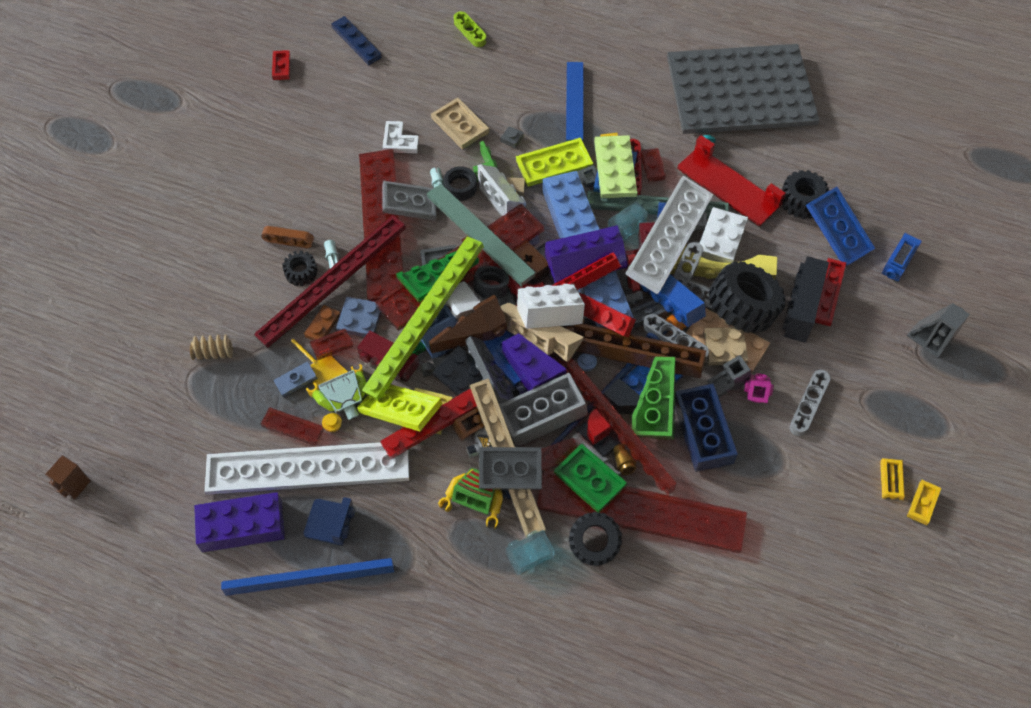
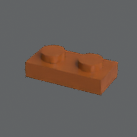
[304,305,341,344]

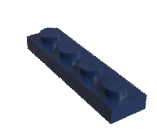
[331,16,382,66]

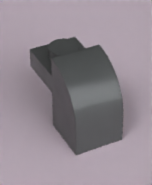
[707,355,751,398]

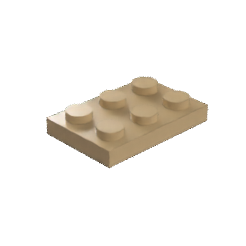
[431,98,489,149]

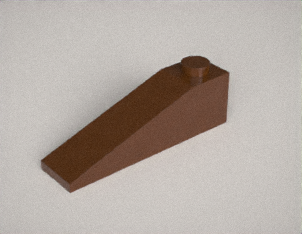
[429,295,507,353]

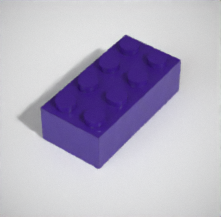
[194,492,285,553]

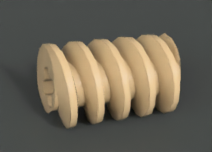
[190,334,233,360]

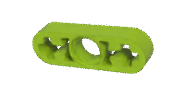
[454,11,486,47]

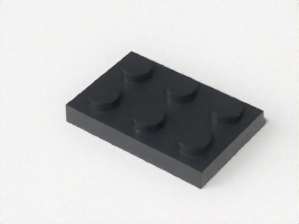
[432,346,483,396]

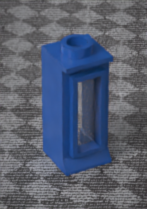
[881,233,922,282]

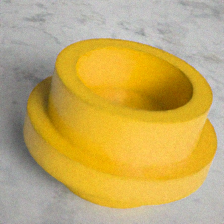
[322,413,342,432]

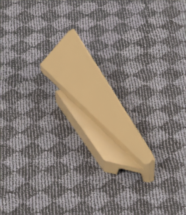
[500,303,583,361]

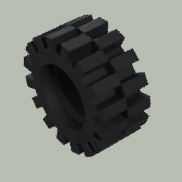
[282,251,318,286]

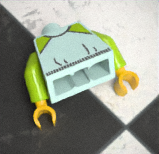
[306,364,367,420]

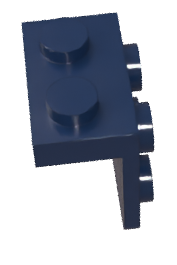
[303,497,356,546]

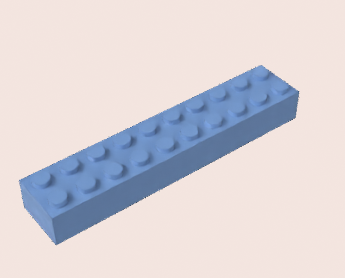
[542,171,633,330]

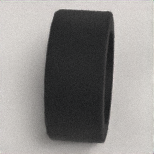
[444,166,477,201]
[473,266,509,299]

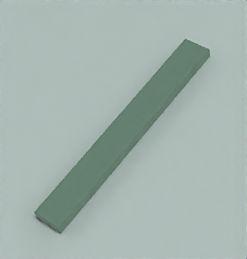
[427,184,535,287]
[587,191,729,219]

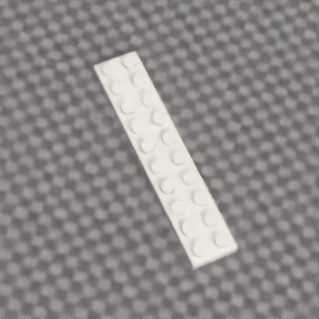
[205,443,409,495]

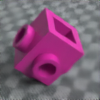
[744,373,774,403]

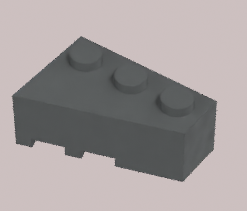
[906,303,970,358]

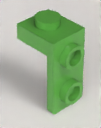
[473,141,497,182]

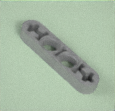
[644,314,709,361]
[789,370,830,436]

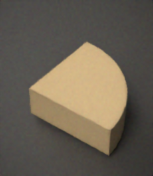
[507,178,524,196]

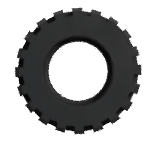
[709,262,786,333]

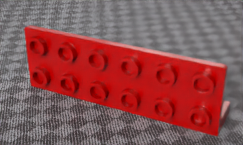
[677,135,785,226]

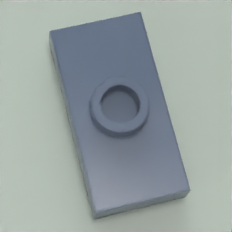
[273,361,318,398]

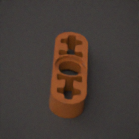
[261,226,314,248]

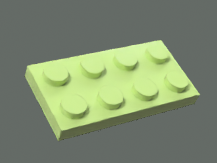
[594,135,637,198]

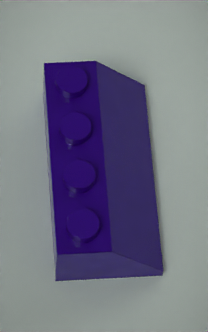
[545,226,628,283]

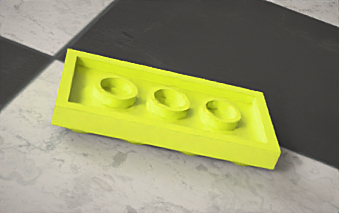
[516,138,593,187]
[357,384,443,431]

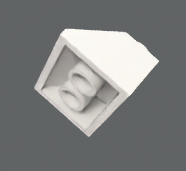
[478,164,526,220]

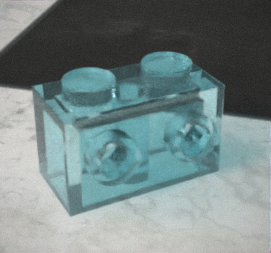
[608,201,648,240]
[506,530,555,575]

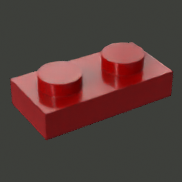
[272,50,291,80]

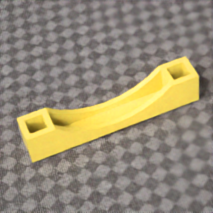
[670,246,777,280]

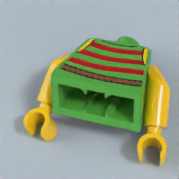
[438,468,503,529]

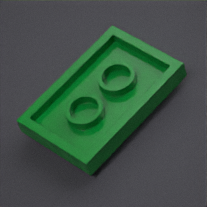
[554,444,627,513]

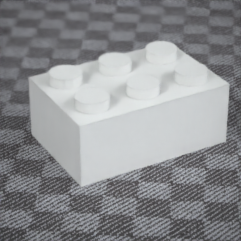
[697,207,748,263]
[517,284,585,329]

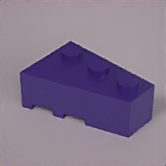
[502,333,566,391]

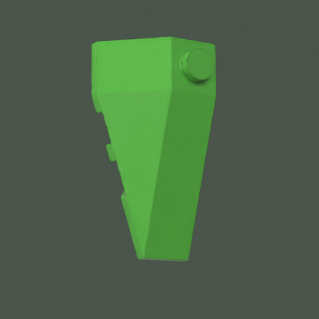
[632,357,675,440]

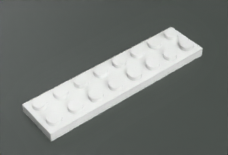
[625,176,713,294]

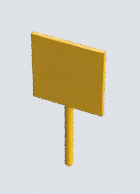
[291,339,348,388]

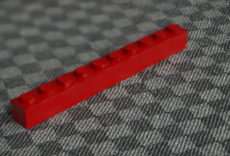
[515,252,621,306]

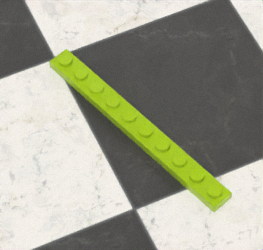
[362,236,484,401]

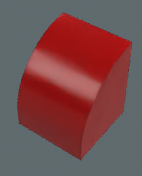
[587,409,611,445]

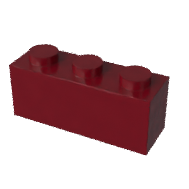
[357,331,419,382]

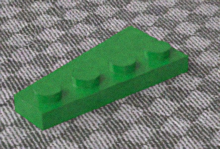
[396,251,479,302]

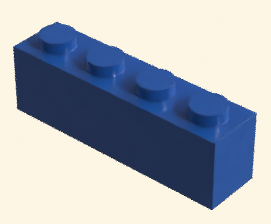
[640,274,706,327]

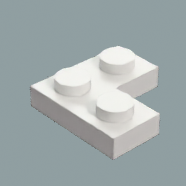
[383,121,419,154]

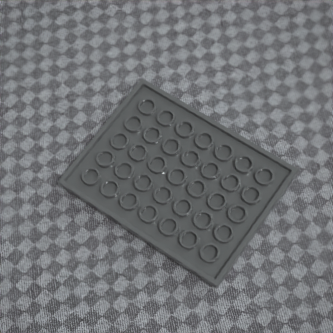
[667,44,820,134]

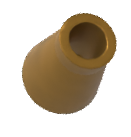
[613,444,637,475]

